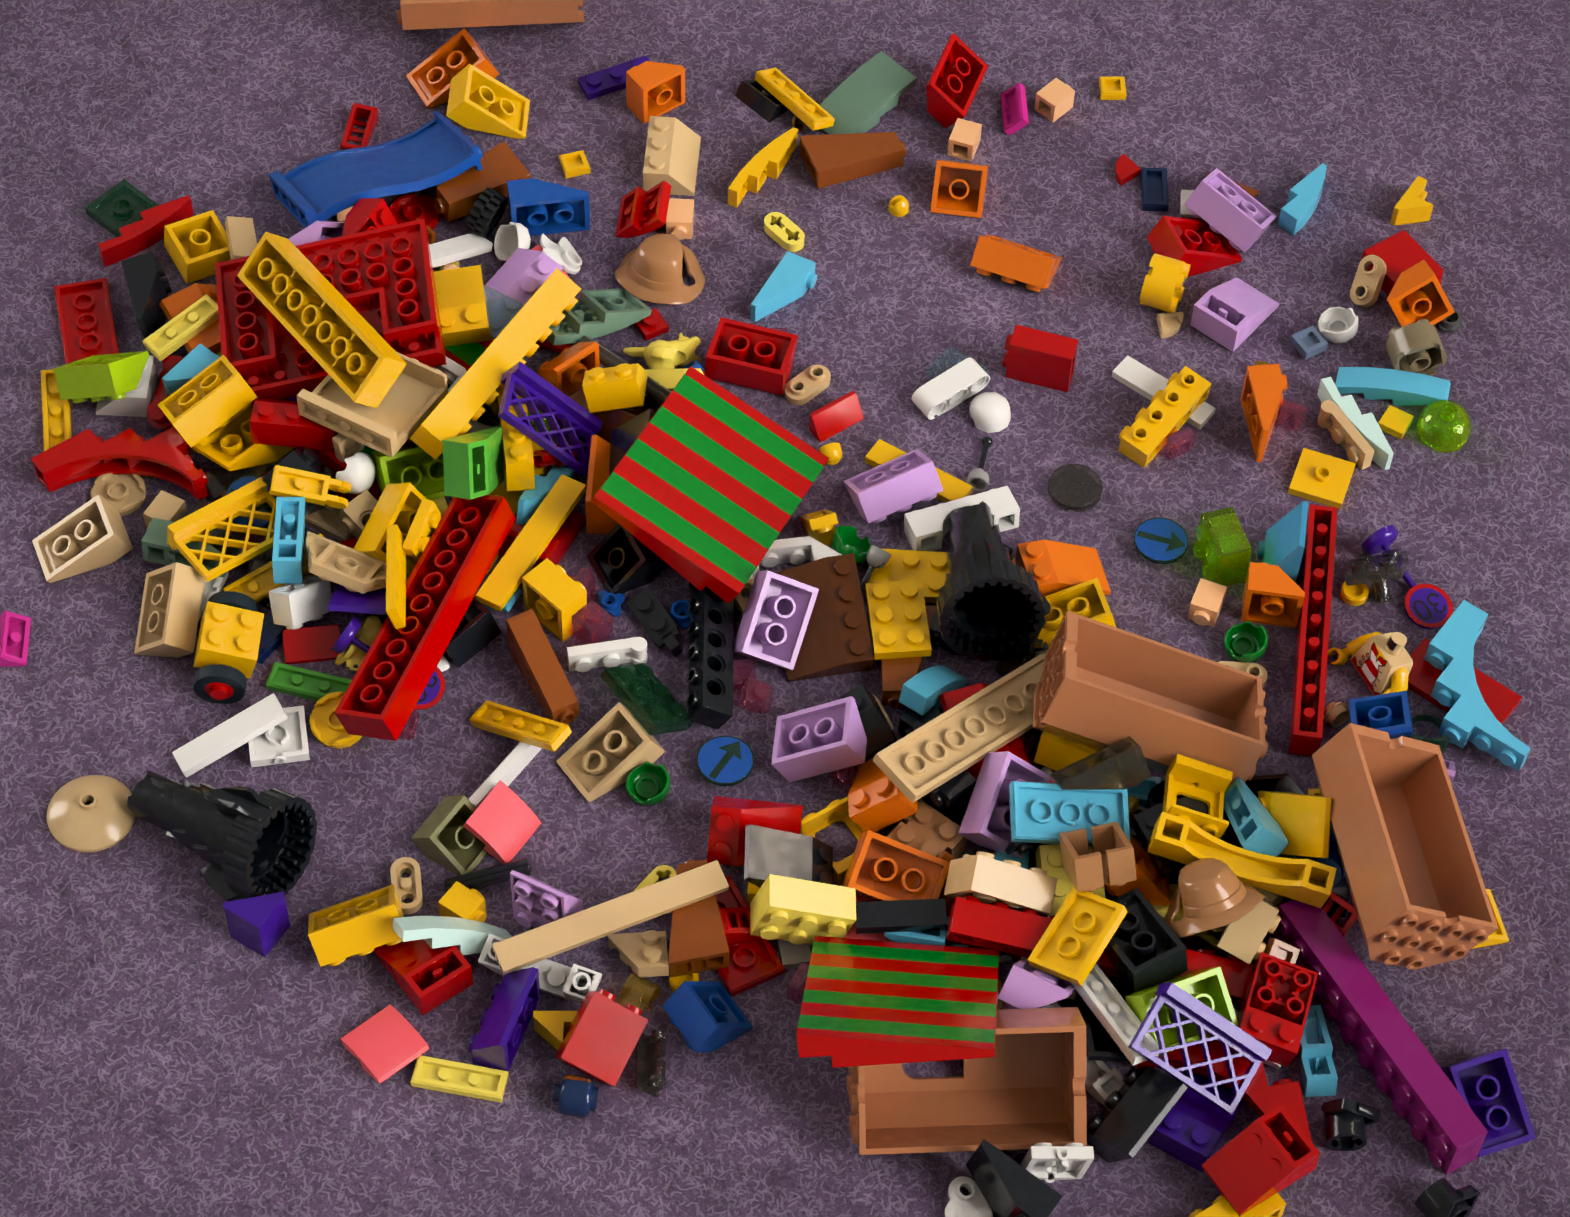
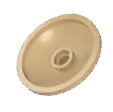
[46,775,136,852]

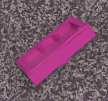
[1000,82,1029,135]

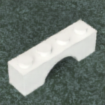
[904,486,1020,551]

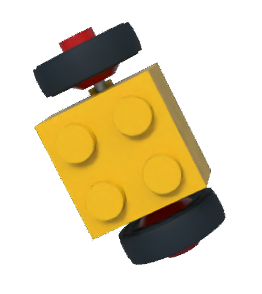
[193,591,264,704]

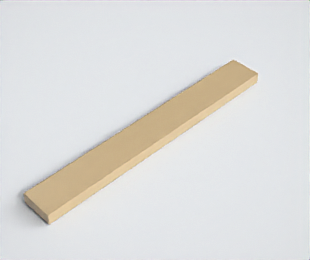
[492,860,729,975]

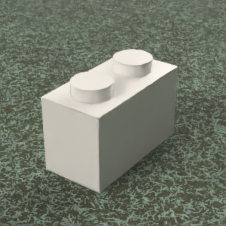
[269,574,332,629]

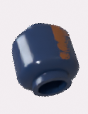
[552,1074,599,1118]

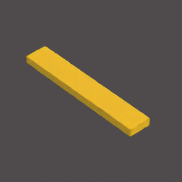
[476,474,586,612]

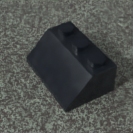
[1087,1065,1188,1163]

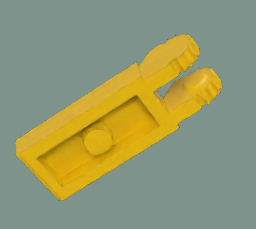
[269,465,351,509]

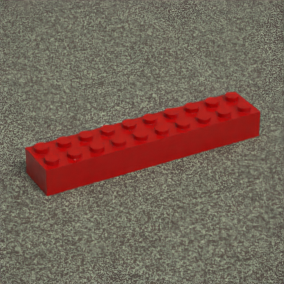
[334,495,516,741]

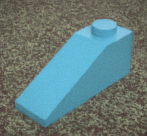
[750,251,818,322]
[272,497,305,584]
[1224,777,1289,857]

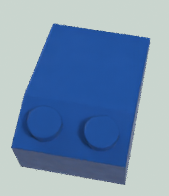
[507,178,590,236]

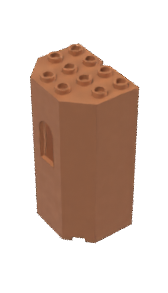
[397,0,584,30]
[1033,611,1268,790]
[1312,723,1498,970]
[846,1007,1087,1155]

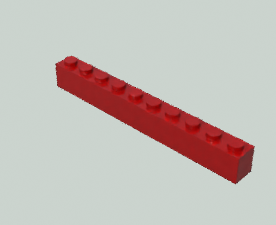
[1288,504,1338,756]
[946,895,1253,1006]

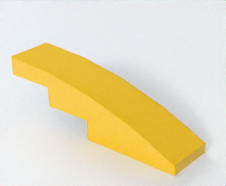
[728,127,798,208]

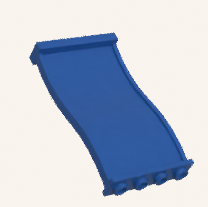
[269,110,483,228]

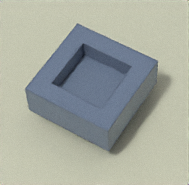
[1290,326,1328,360]

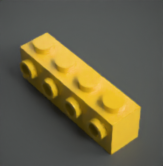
[1118,366,1212,468]

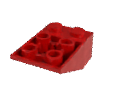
[342,198,398,236]
[373,939,473,1016]
[1236,952,1318,1067]
[1201,1104,1320,1216]

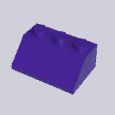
[468,967,540,1072]

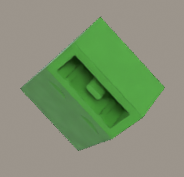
[443,426,504,500]

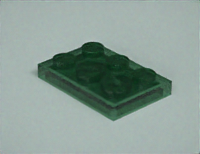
[600,663,694,735]

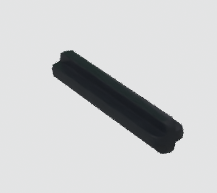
[444,858,531,892]

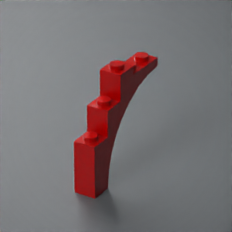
[31,427,209,501]
[1136,1036,1312,1142]

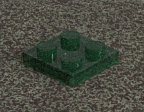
[85,179,159,237]

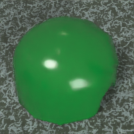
[831,525,871,565]
[1223,621,1268,663]
[626,761,671,806]

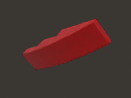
[98,195,194,267]

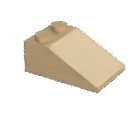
[32,494,133,583]
[556,702,666,802]

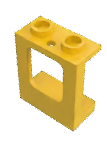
[1163,754,1233,839]
[800,796,865,886]

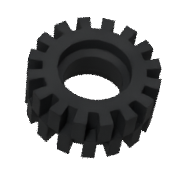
[465,187,508,238]

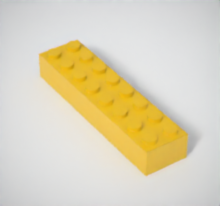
[237,232,407,408]

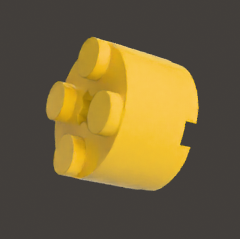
[1140,253,1191,313]

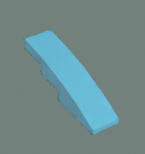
[1335,367,1451,406]

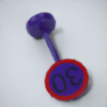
[1361,525,1453,629]
[332,617,445,710]

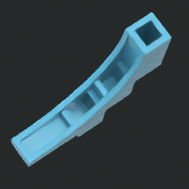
[1424,600,1531,771]

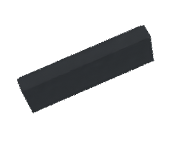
[855,899,947,934]

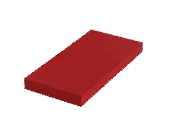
[54,278,119,364]
[1408,638,1522,724]
[715,875,785,997]

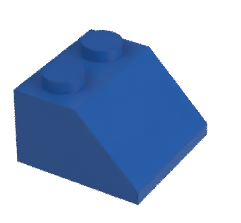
[1349,691,1414,739]
[662,981,753,1052]

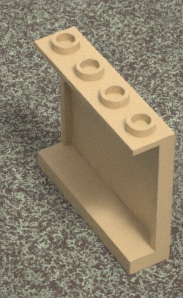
[297,352,448,457]

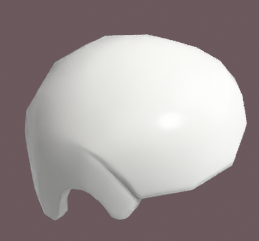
[494,222,531,261]
[1318,307,1358,344]
[969,392,1011,433]
[336,452,376,494]

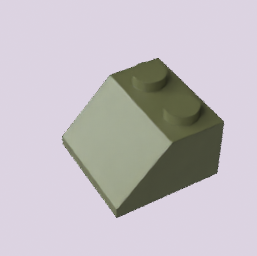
[410,795,488,876]

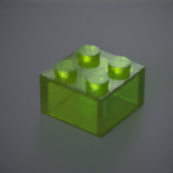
[1192,506,1252,586]

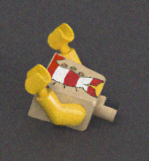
[1328,632,1413,696]

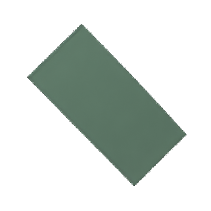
[820,51,917,135]
[546,288,652,345]

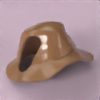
[615,234,705,305]
[1163,858,1264,938]

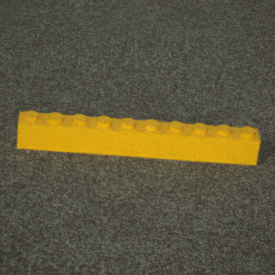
[410,268,581,460]

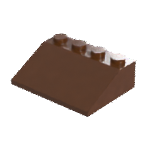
[776,553,875,682]

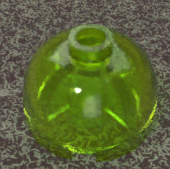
[1416,399,1471,453]

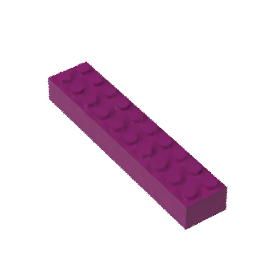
[1271,899,1488,1175]

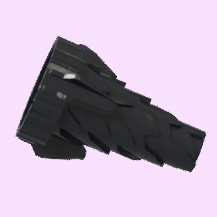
[931,501,1051,662]
[127,770,317,902]

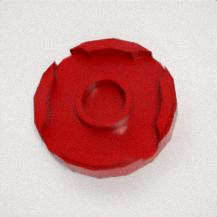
[390,193,440,230]

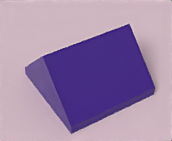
[223,892,290,957]

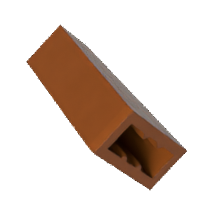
[799,132,907,189]
[434,141,531,222]
[880,606,936,708]
[506,609,579,724]
[668,859,729,978]

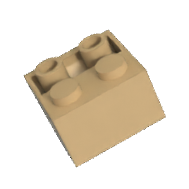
[1217,900,1281,964]

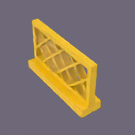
[167,477,276,582]

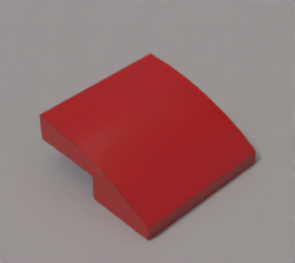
[615,181,671,238]

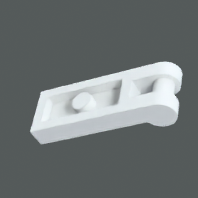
[567,637,648,672]

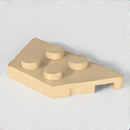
[304,531,409,594]

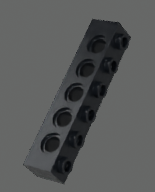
[686,582,734,729]

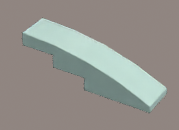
[1317,377,1394,470]
[393,916,512,955]

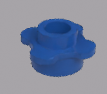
[594,590,625,617]
[668,600,690,629]

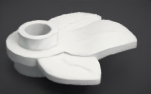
[540,234,582,274]
[945,1176,993,1217]

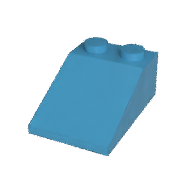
[1257,501,1308,583]

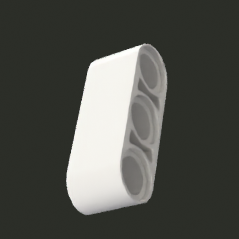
[912,357,990,420]

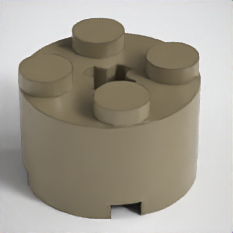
[1386,319,1447,376]

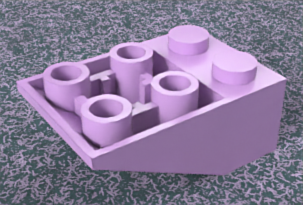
[1190,277,1279,352]
[510,870,583,928]

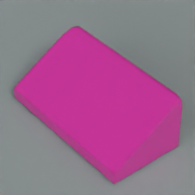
[0,610,31,667]

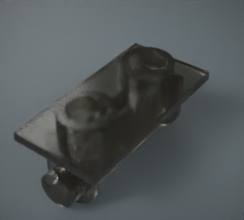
[635,1030,667,1097]

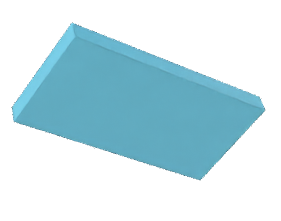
[1009,781,1130,846]

